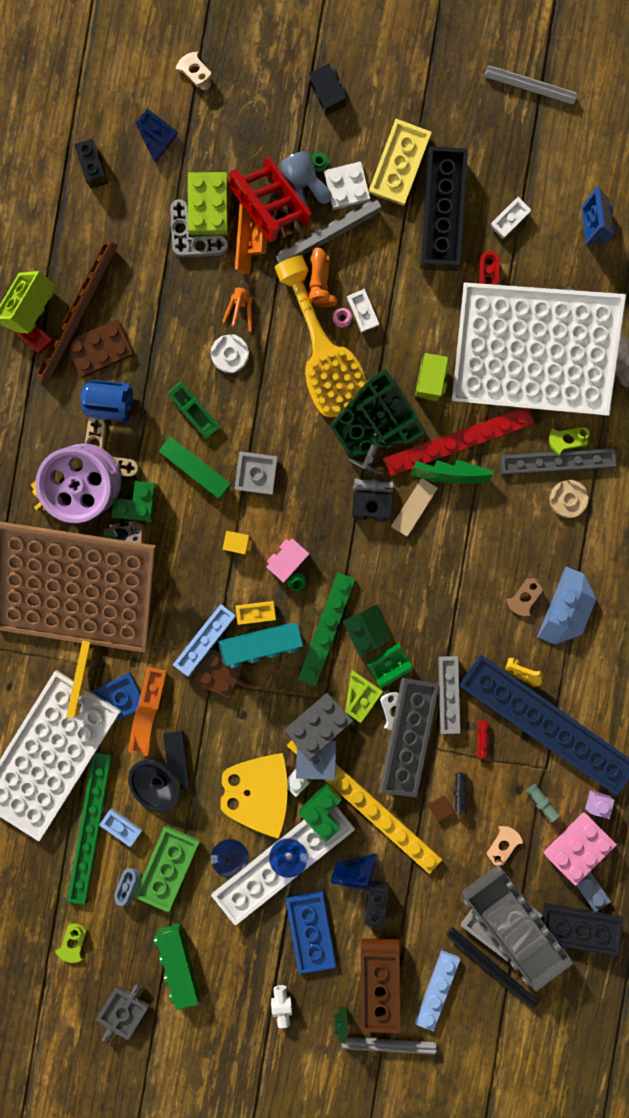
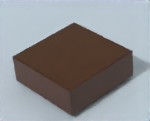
[428,795,454,822]

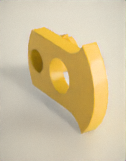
[505,658,543,687]

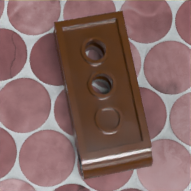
[361,938,401,1033]

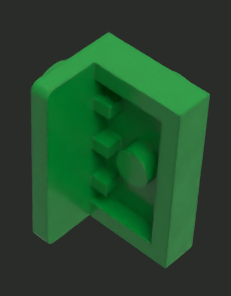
[366,643,414,688]

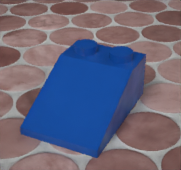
[581,187,615,245]

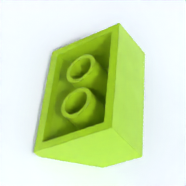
[0,271,56,333]

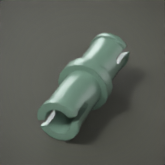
[526,784,560,822]

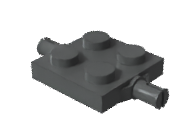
[96,983,149,1043]

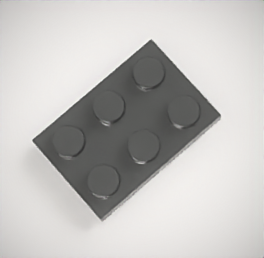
[284,693,353,760]

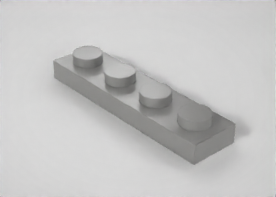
[438,656,460,734]

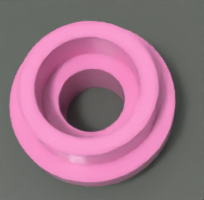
[333,308,352,328]

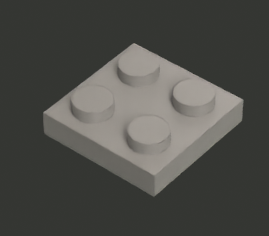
[234,451,278,495]

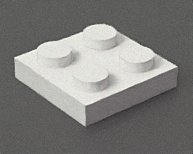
[324,162,370,210]

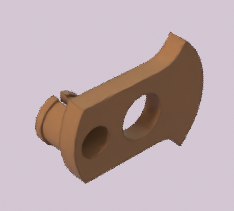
[506,578,543,616]

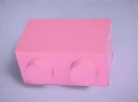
[266,539,309,582]

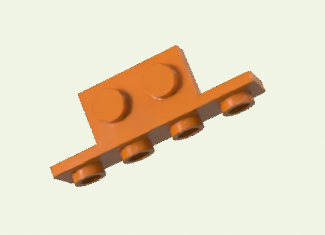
[235,203,267,275]

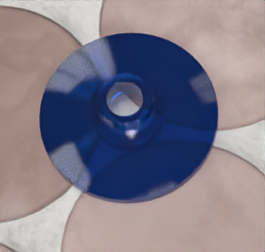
[269,838,308,878]
[211,839,249,878]

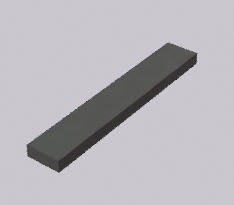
[500,448,617,475]

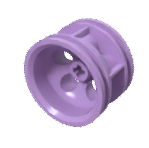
[36,443,121,523]

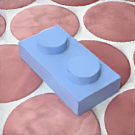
[99,808,142,847]

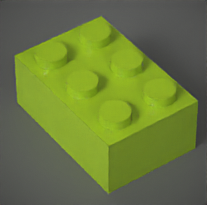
[188,172,229,237]

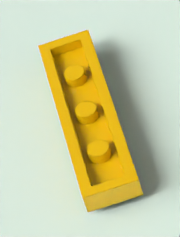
[66,641,93,721]

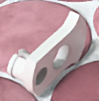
[380,691,399,730]

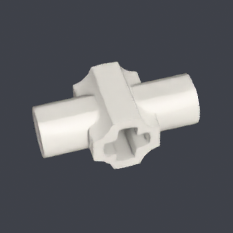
[271,985,292,1028]

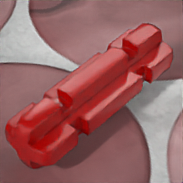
[477,721,489,759]

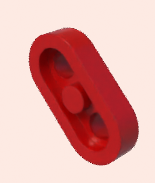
[479,251,500,285]

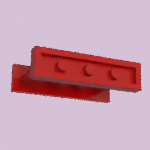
[227,156,311,242]

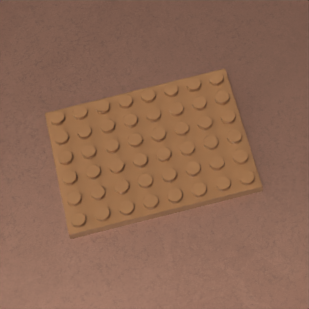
[0,522,156,653]

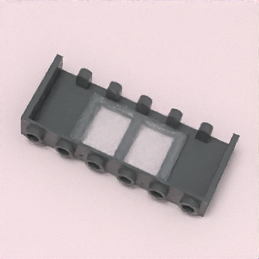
[462,865,573,992]

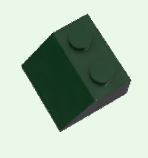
[342,604,393,657]

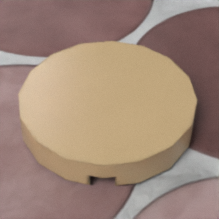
[549,480,589,518]

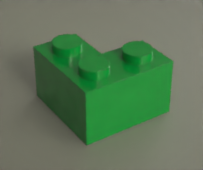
[112,481,157,522]
[299,783,341,842]

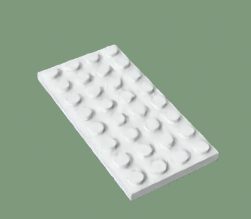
[0,670,121,841]

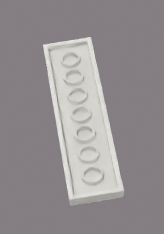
[211,806,355,925]

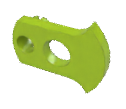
[549,427,590,456]
[55,923,87,963]

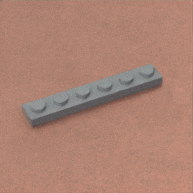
[276,200,381,264]

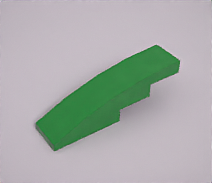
[159,437,232,499]
[411,460,494,484]

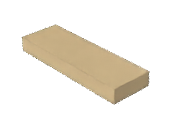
[391,478,438,537]

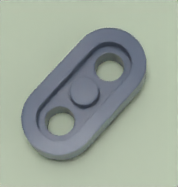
[114,868,141,906]

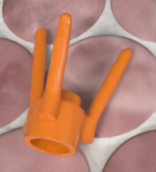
[223,288,252,332]

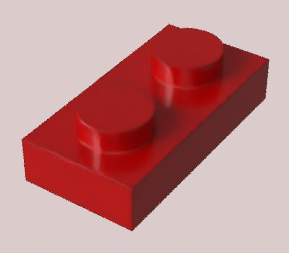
[12,325,53,355]

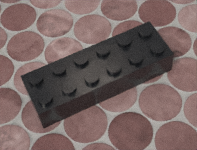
[419,146,468,271]

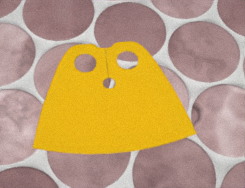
[221,753,288,839]

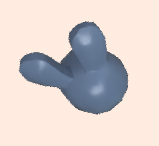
[280,151,332,206]

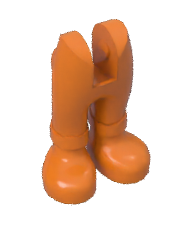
[309,248,337,308]

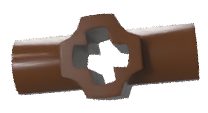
[269,198,294,240]

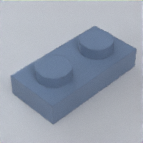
[576,872,611,912]

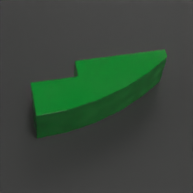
[167,381,220,439]

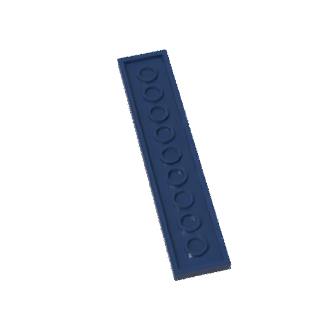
[459,654,629,796]

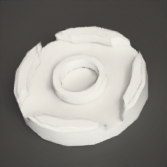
[211,335,249,373]

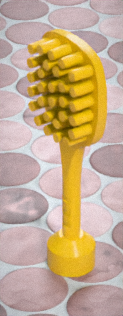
[274,255,367,418]

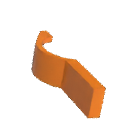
[128,667,166,756]

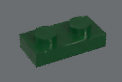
[334,1007,348,1043]

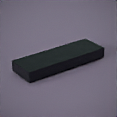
[163,730,190,789]

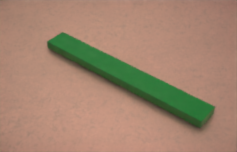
[67,751,113,905]

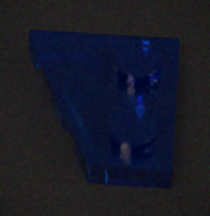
[135,108,178,163]
[330,854,378,890]

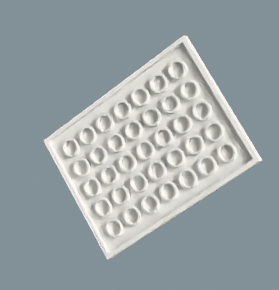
[452,283,626,415]

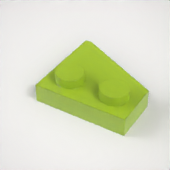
[345,670,383,723]

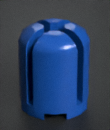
[81,379,133,422]

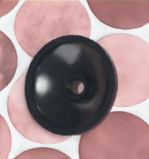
[128,759,181,812]

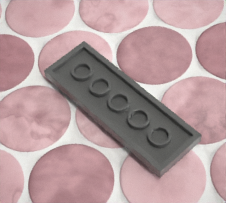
[379,678,439,797]

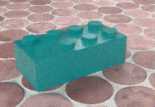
[218,623,303,668]

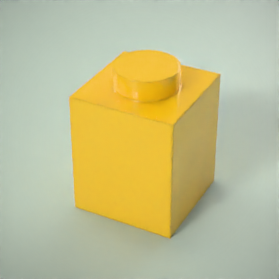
[222,531,253,554]

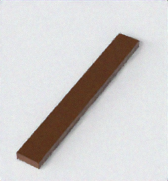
[36,241,118,382]

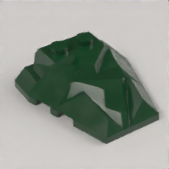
[330,368,426,457]

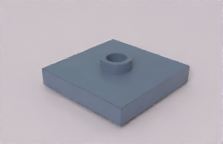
[296,740,336,780]

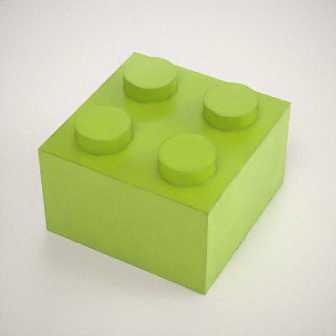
[415,353,450,402]

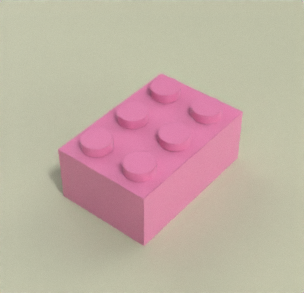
[544,812,617,886]

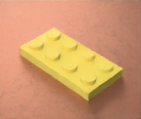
[369,119,432,206]

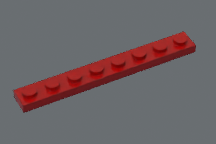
[384,408,535,476]

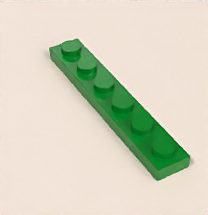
[298,572,355,687]

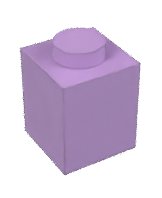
[585,790,615,819]

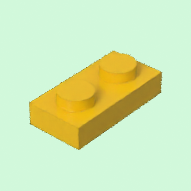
[236,601,276,625]

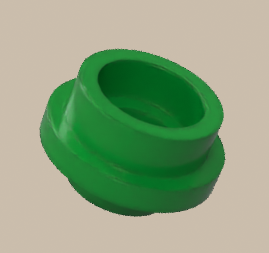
[311,152,329,172]
[287,573,306,591]

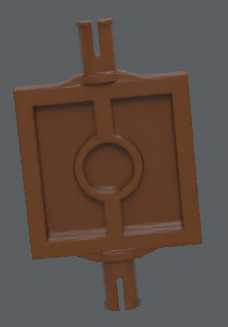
[194,649,250,698]

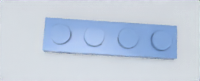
[173,604,236,677]
[415,950,460,1031]

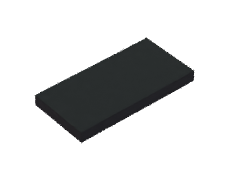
[543,903,623,957]

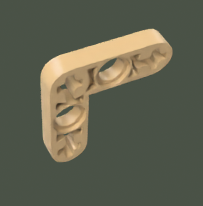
[85,418,139,477]

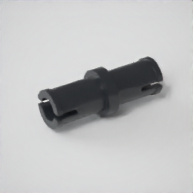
[453,773,469,813]

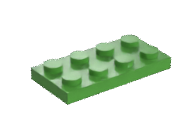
[134,825,200,913]

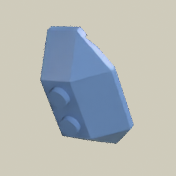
[537,567,596,645]

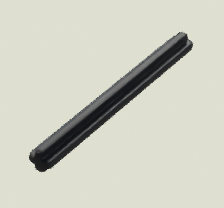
[447,928,539,1009]

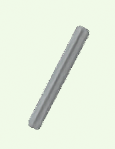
[485,65,577,104]
[342,1037,437,1055]

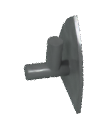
[348,444,384,475]

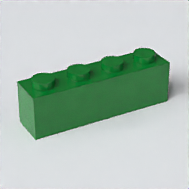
[154,923,200,1010]

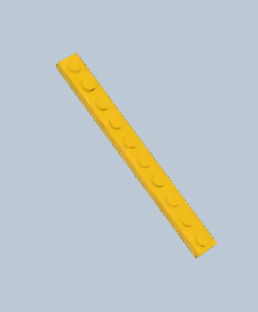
[287,740,442,874]

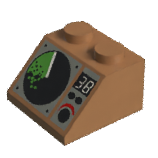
[103,521,148,544]

